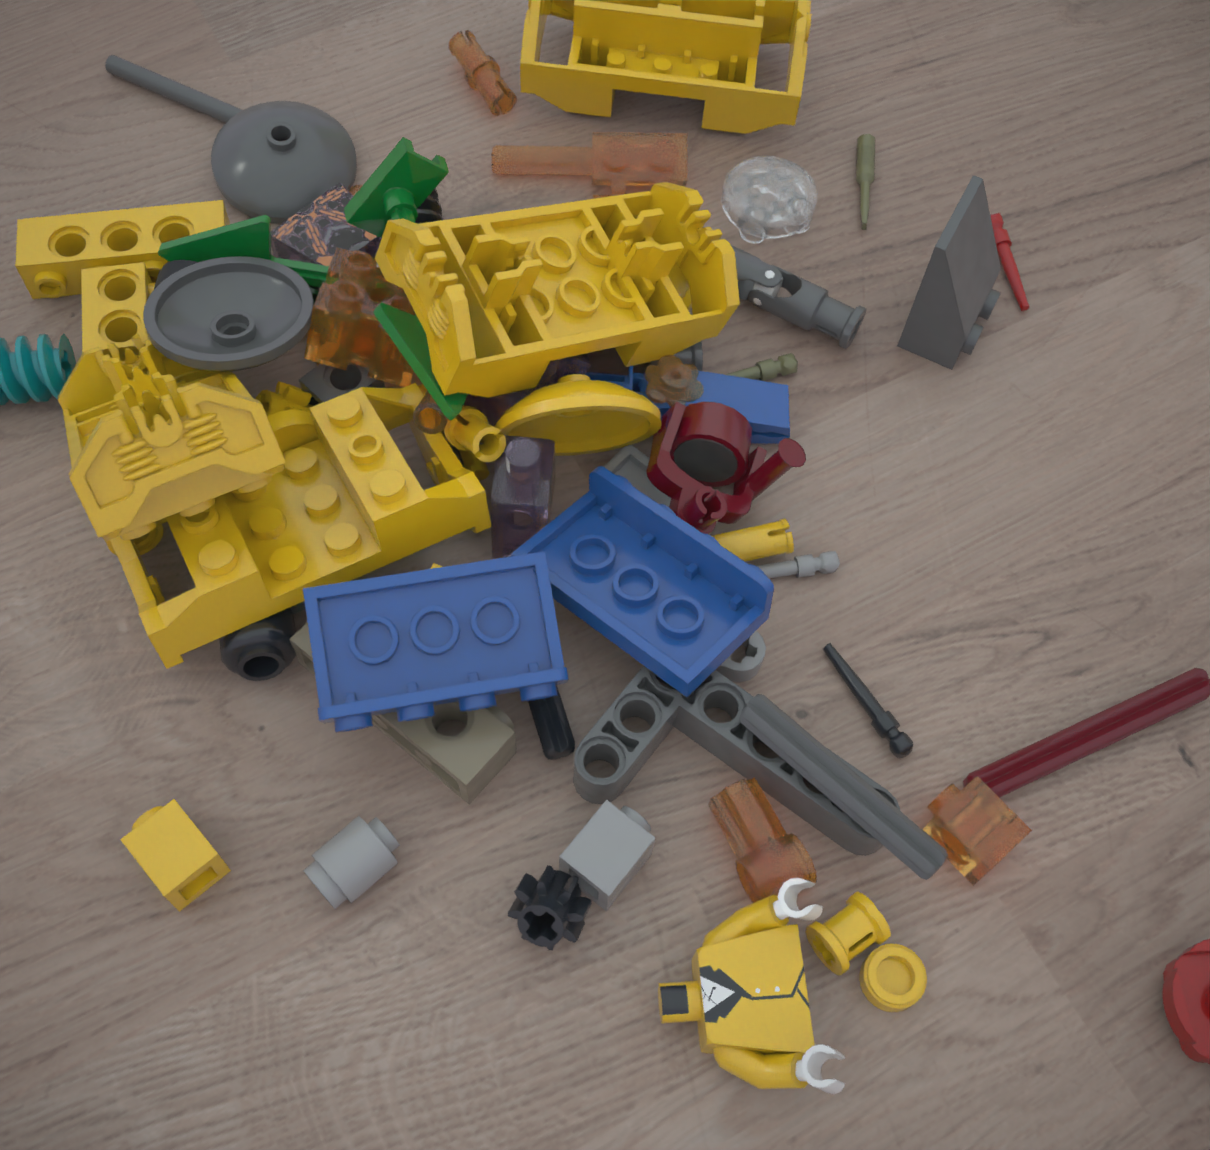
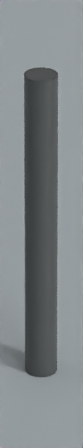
[105,55,242,123]

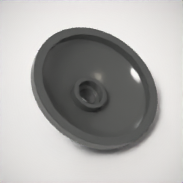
[211,101,357,224]
[143,256,314,372]

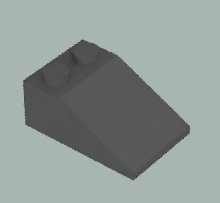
[897,175,1001,370]

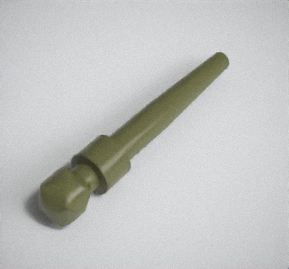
[724,353,798,381]

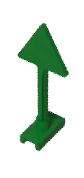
[344,137,468,420]
[158,215,409,302]

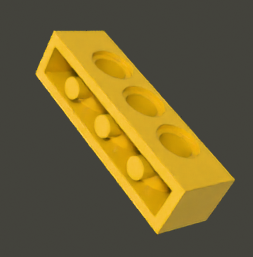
[15,200,230,299]

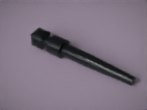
[823,643,913,759]

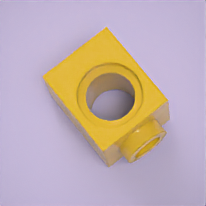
[120,799,231,912]

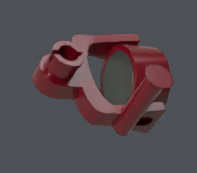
[646,401,806,534]

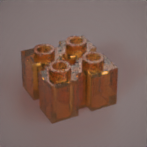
[304,247,415,387]

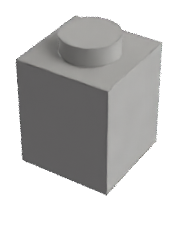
[559,800,656,911]

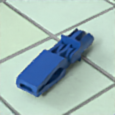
[572,366,790,444]

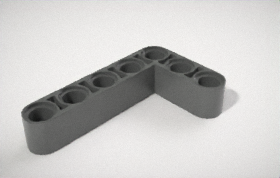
[573,665,900,856]

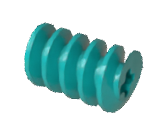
[0,334,76,405]

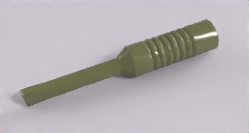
[856,134,875,230]

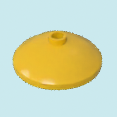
[495,374,661,456]

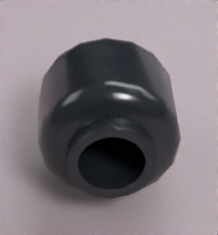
[219,608,296,681]

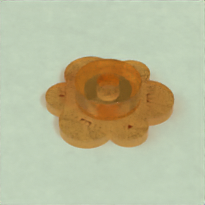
[645,355,704,407]

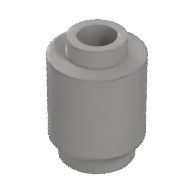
[303,816,400,909]

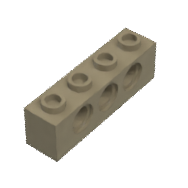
[290,622,516,805]

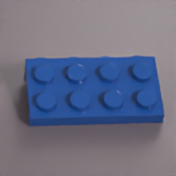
[511,466,774,697]
[303,551,569,732]

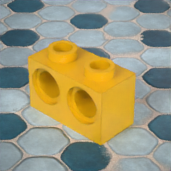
[81,262,156,361]

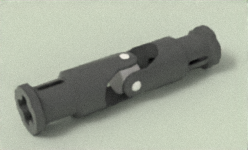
[731,245,867,349]

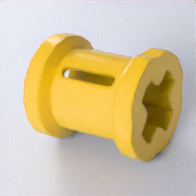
[805,891,891,976]

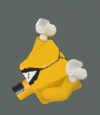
[658,878,845,1094]

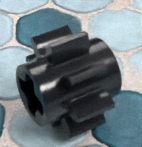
[508,865,592,950]

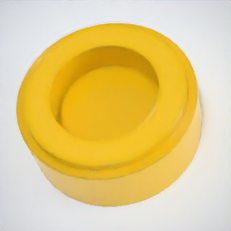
[859,944,927,1012]

